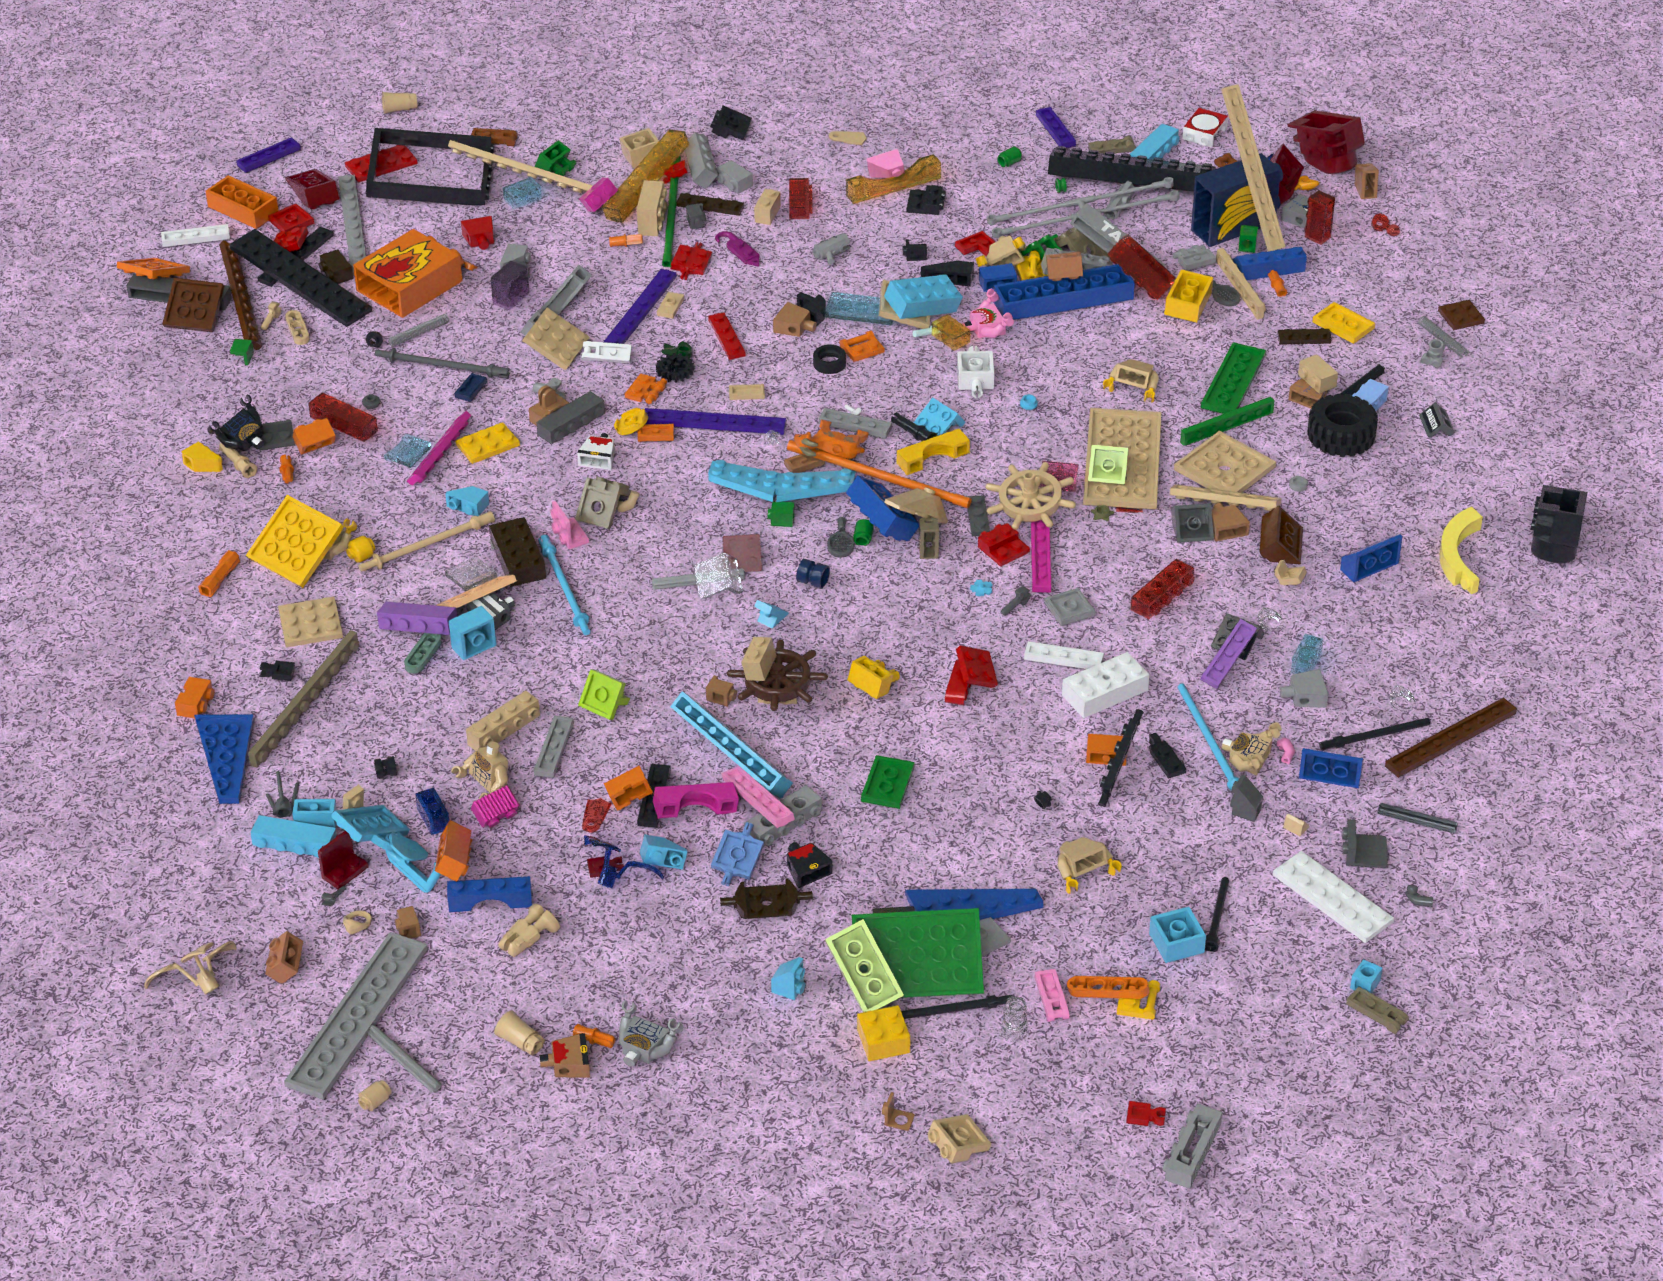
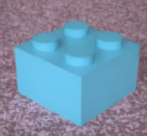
[449,606,496,660]
[1149,907,1206,963]

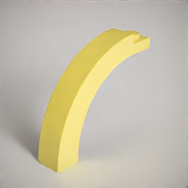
[1439,506,1483,594]

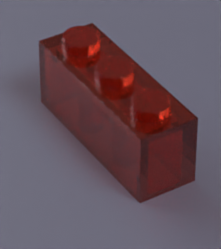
[789,178,812,219]
[1305,190,1335,245]

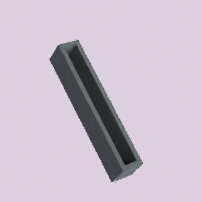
[126,273,232,310]

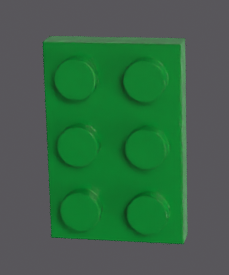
[861,755,915,809]

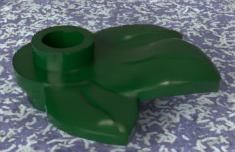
[661,341,692,359]

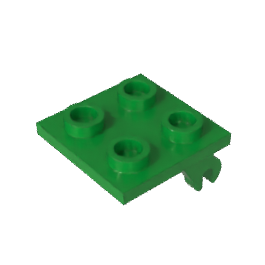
[1021,234,1062,260]

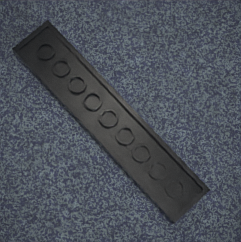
[230,229,372,327]

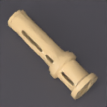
[219,443,257,478]

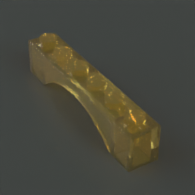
[846,154,941,204]

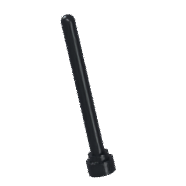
[1205,877,1229,952]

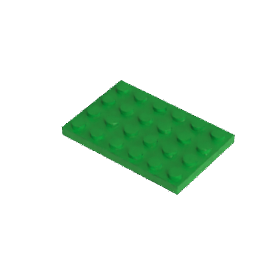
[851,908,984,998]

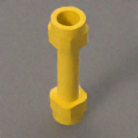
[1027,251,1040,280]

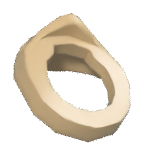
[343,911,372,934]

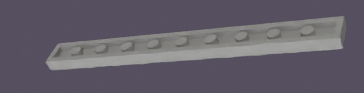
[338,175,366,276]

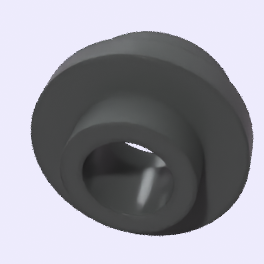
[362,394,380,409]

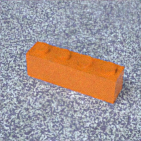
[435,820,473,882]

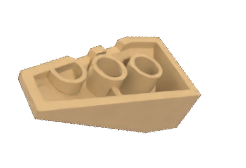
[884,487,948,524]

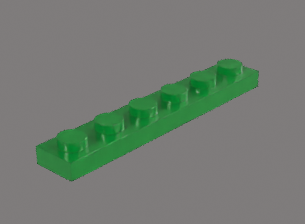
[1180,396,1275,446]

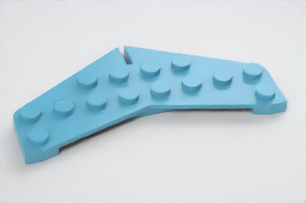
[708,460,856,502]

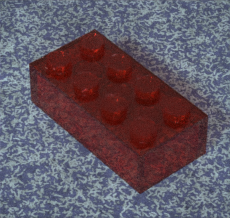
[1108,234,1176,300]

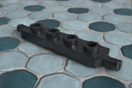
[1098,709,1144,807]

